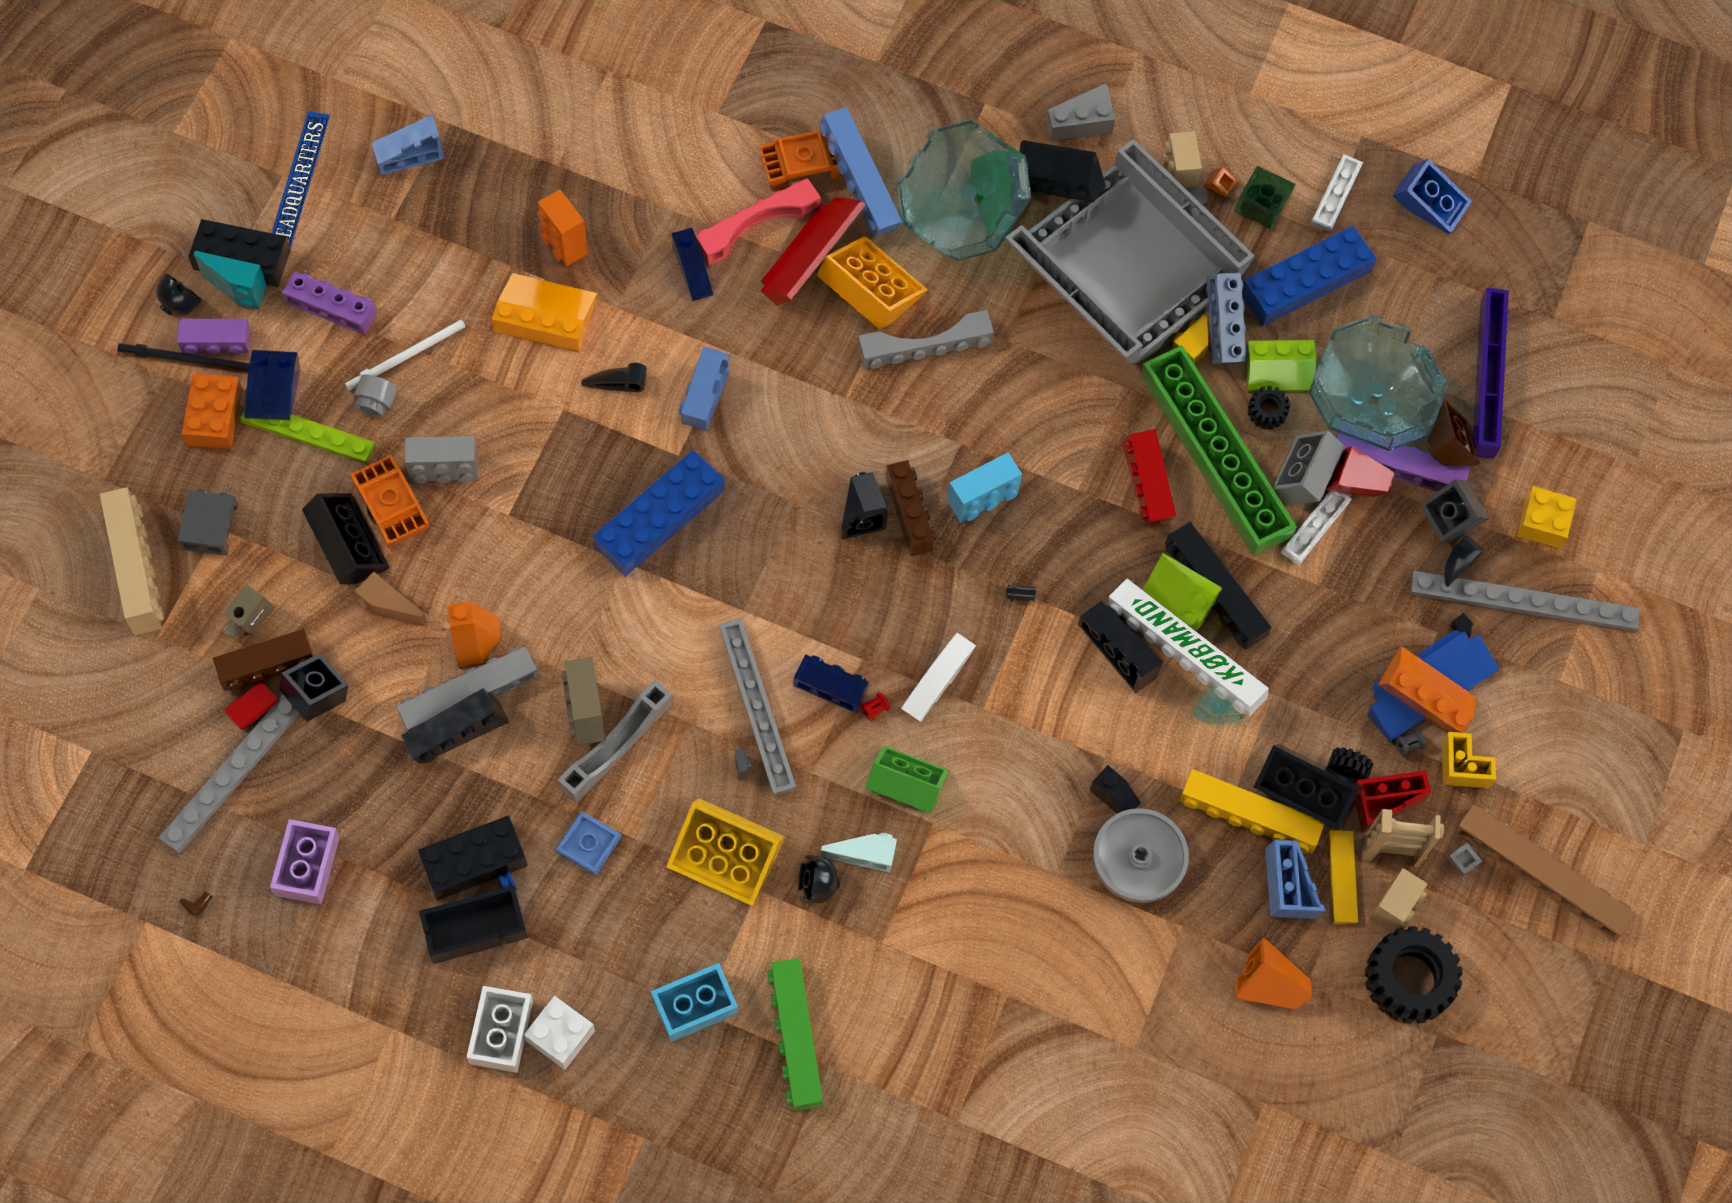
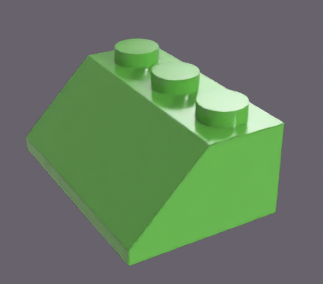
[865,745,949,813]

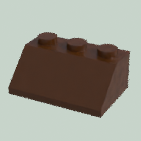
[1421,396,1480,466]

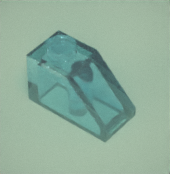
[1191,685,1246,724]

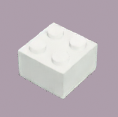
[524,996,595,1070]

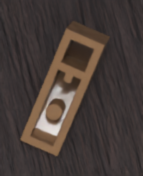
[354,572,427,625]

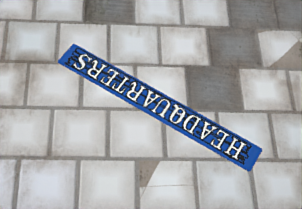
[272,111,330,248]

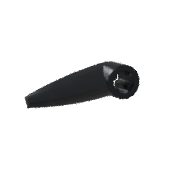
[581,363,647,392]
[1445,535,1484,587]

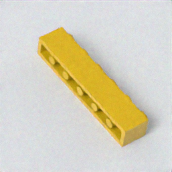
[1179,769,1325,854]

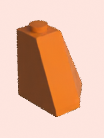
[447,601,502,669]
[1235,938,1313,1010]

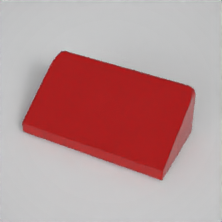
[224,682,279,730]

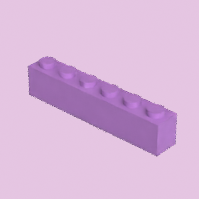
[1336,426,1470,492]

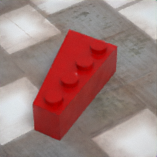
[1121,429,1176,525]

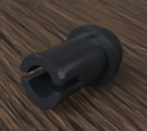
[1006,583,1036,602]

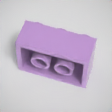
[270,819,340,905]

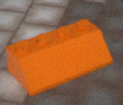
[1378,646,1476,733]

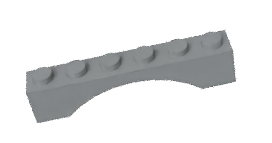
[858,310,994,369]
[557,680,673,804]

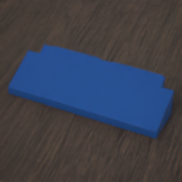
[1367,630,1499,743]

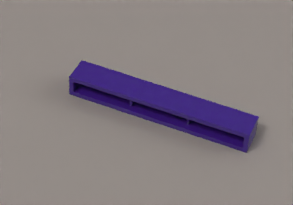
[1473,288,1509,459]

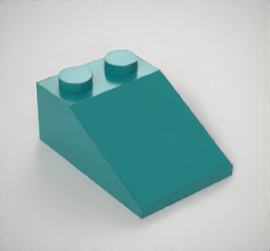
[194,251,267,309]

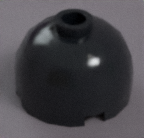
[156,273,202,315]
[798,855,840,904]

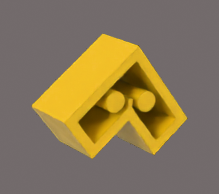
[1442,732,1496,789]

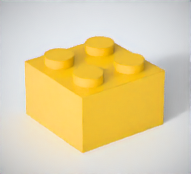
[1517,486,1577,549]

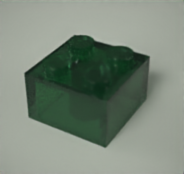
[1235,166,1296,230]

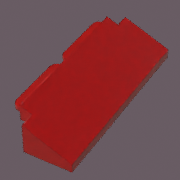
[760,197,865,306]

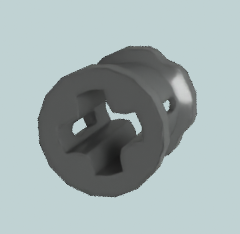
[1395,729,1426,757]

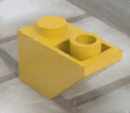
[1172,314,1208,365]

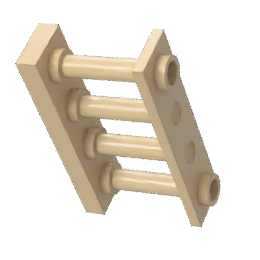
[1362,809,1444,867]

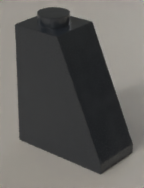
[841,472,888,540]

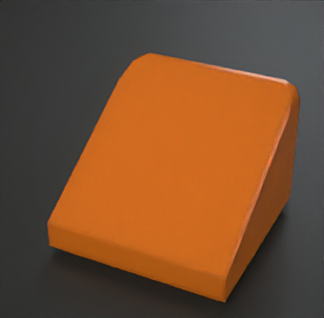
[1205,167,1237,197]

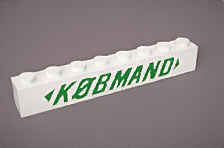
[1109,579,1269,717]

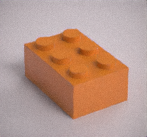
[537,189,588,267]
[181,373,243,449]

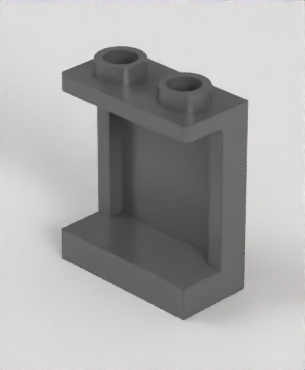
[177,490,238,555]

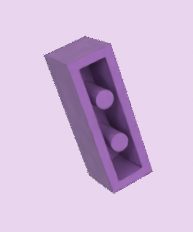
[177,318,251,355]

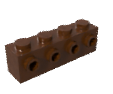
[885,460,937,556]
[213,629,313,691]

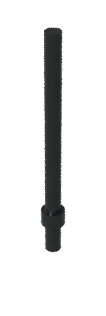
[117,343,252,372]

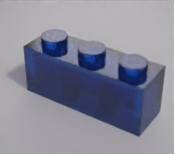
[793,654,869,714]

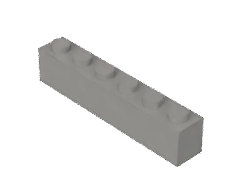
[397,646,539,731]

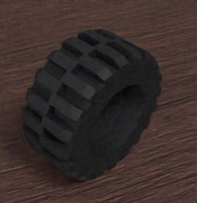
[1364,926,1463,1024]

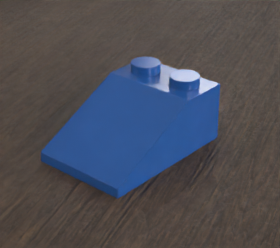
[1392,159,1472,234]

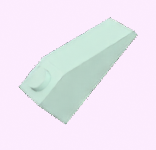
[821,833,897,873]

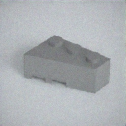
[1046,83,1115,141]

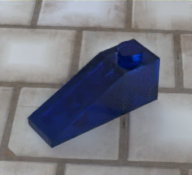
[671,227,713,301]

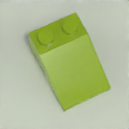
[1143,553,1222,631]

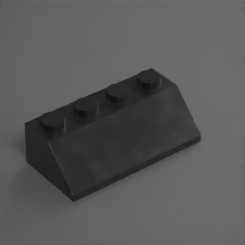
[1015,140,1106,203]
[302,493,389,585]

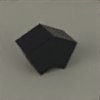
[1450,613,1473,638]

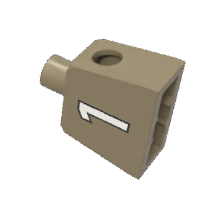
[223,584,276,640]

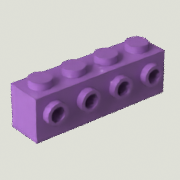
[282,271,377,335]

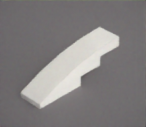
[901,633,976,722]

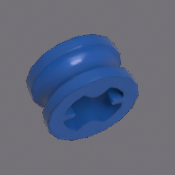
[498,870,517,891]

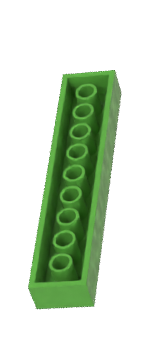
[1140,346,1297,556]

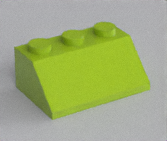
[1245,340,1316,392]

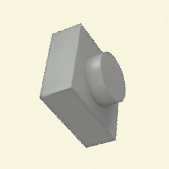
[1447,843,1483,877]

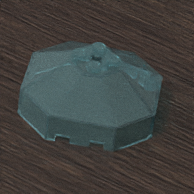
[897,119,1031,261]
[1309,315,1449,451]

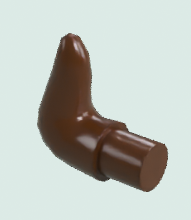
[179,892,212,915]

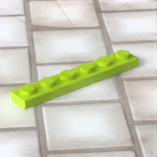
[240,400,376,465]

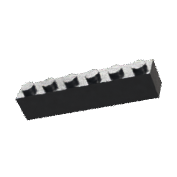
[1165,522,1272,650]

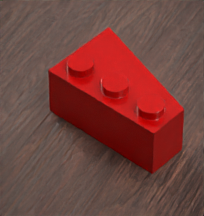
[1355,770,1431,833]

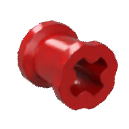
[860,692,891,722]

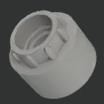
[353,374,398,417]

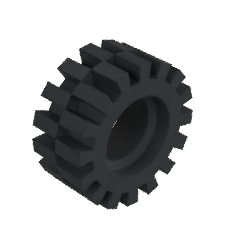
[1248,386,1290,430]
[1327,747,1373,782]

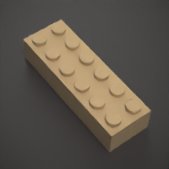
[100,487,164,636]

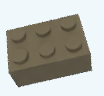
[561,657,606,745]

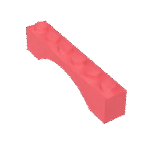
[695,178,821,266]

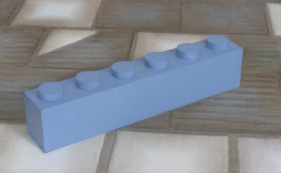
[819,107,902,238]

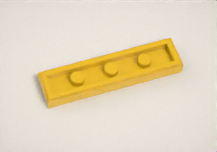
[1328,830,1358,925]

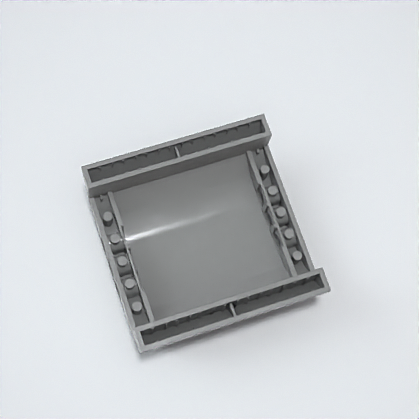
[1005,139,1255,363]

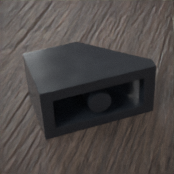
[1090,765,1141,814]

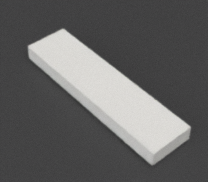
[1311,154,1363,232]
[1281,491,1351,566]

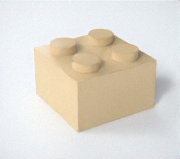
[1161,131,1202,191]
[1369,868,1428,934]

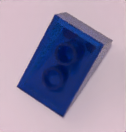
[244,350,301,420]

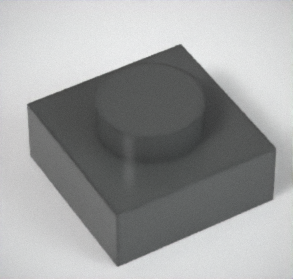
[735,748,752,779]

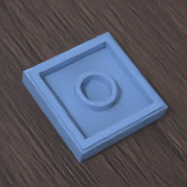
[555,811,622,876]

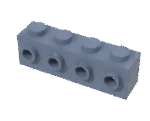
[1207,273,1247,364]

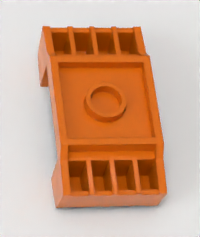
[759,130,844,191]
[350,455,430,548]

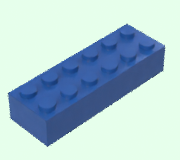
[1242,226,1377,326]
[593,450,725,577]

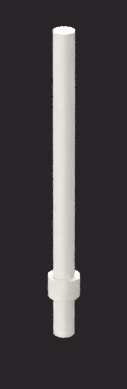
[345,320,466,391]

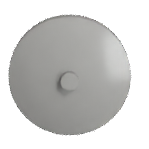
[1093,808,1189,903]

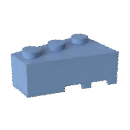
[372,115,444,175]
[679,346,729,431]
[1265,840,1326,919]

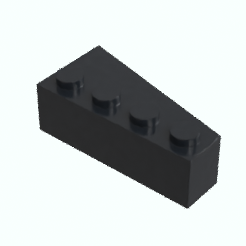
[1078,601,1163,694]
[401,688,509,764]

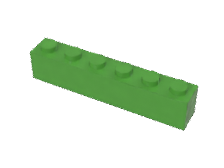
[767,958,823,1111]

